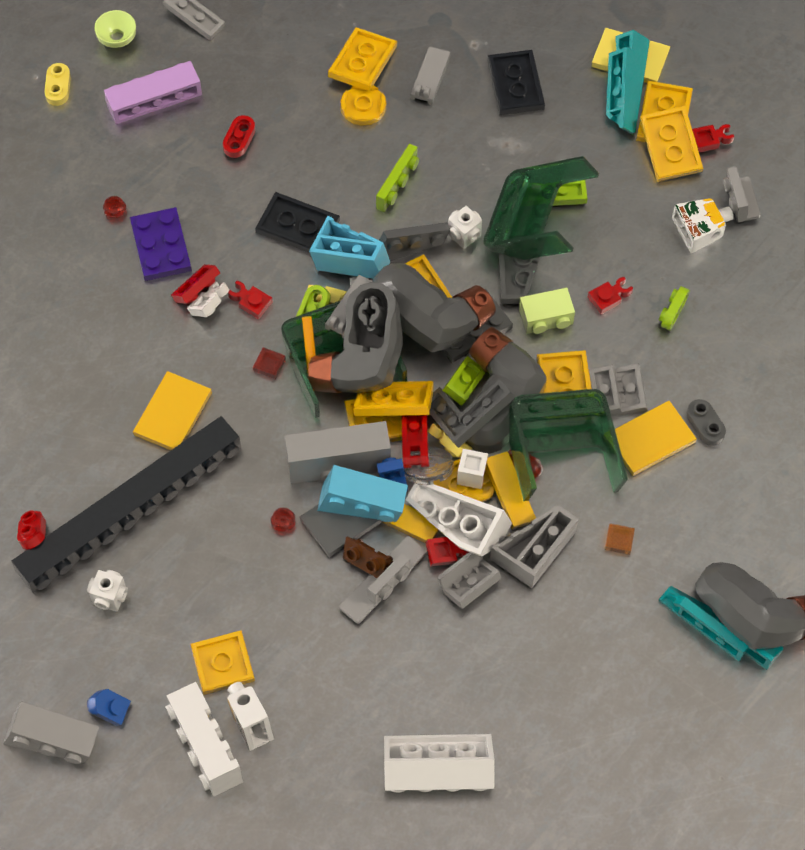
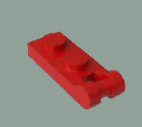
[401,415,429,469]

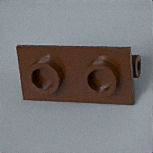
[343,536,394,578]

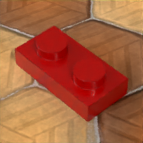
[171,264,220,304]

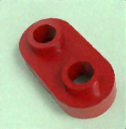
[223,115,255,158]
[17,510,46,549]

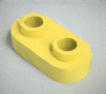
[45,63,71,106]

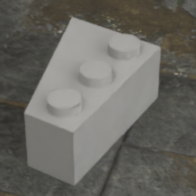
[490,505,579,588]
[3,701,99,764]

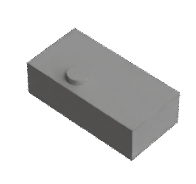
[285,421,391,484]

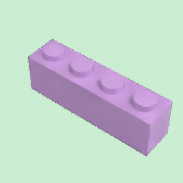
[104,61,202,124]

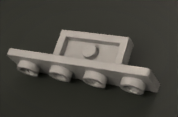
[340,536,426,624]

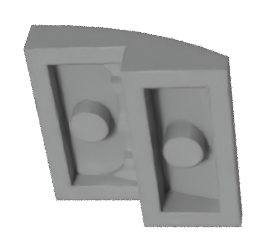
[589,363,648,416]

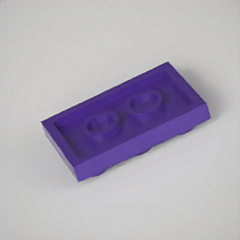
[130,207,192,281]

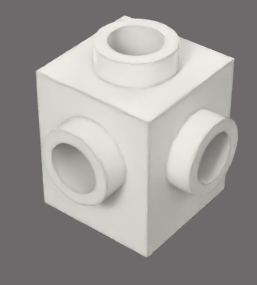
[448,206,482,249]
[87,570,128,612]

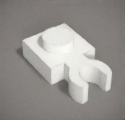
[187,281,229,317]

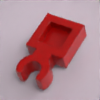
[692,124,734,153]
[587,277,633,315]
[228,281,273,320]
[425,537,469,567]

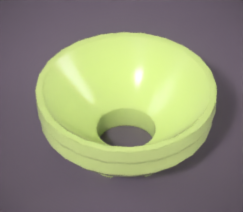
[94,10,136,48]

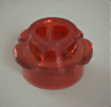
[103,196,126,218]
[270,507,296,532]

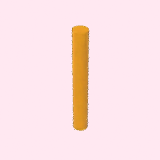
[302,316,316,391]

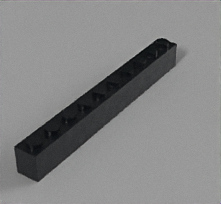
[11,416,241,593]

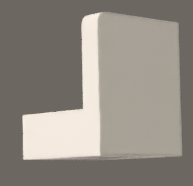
[457,449,488,489]

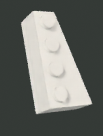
[165,682,243,797]

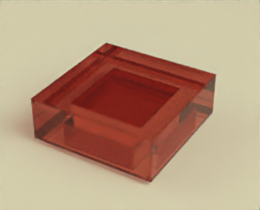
[253,347,286,379]

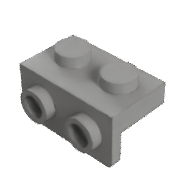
[723,166,761,222]
[438,552,502,609]

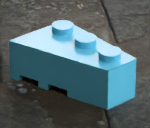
[309,216,390,279]
[317,465,408,522]

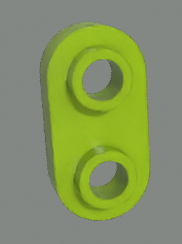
[295,285,331,333]
[659,286,690,331]

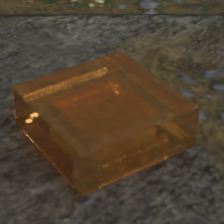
[605,524,635,555]

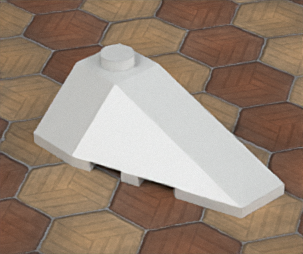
[406,478,512,557]

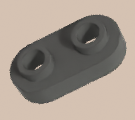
[687,399,726,446]

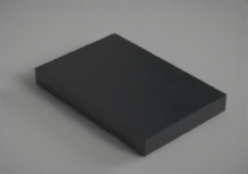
[487,50,545,115]
[255,192,340,253]

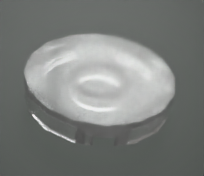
[404,447,454,485]

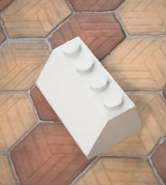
[384,734,494,793]

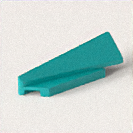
[606,30,650,134]
[658,586,784,670]

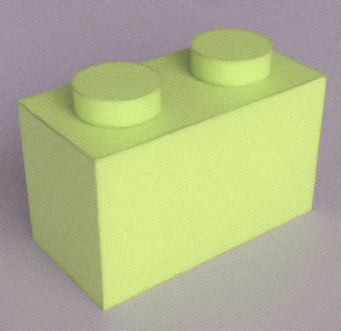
[519,288,575,334]

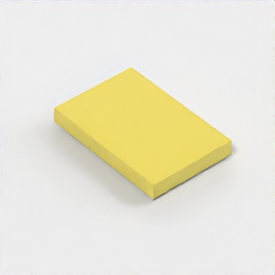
[591,28,670,83]

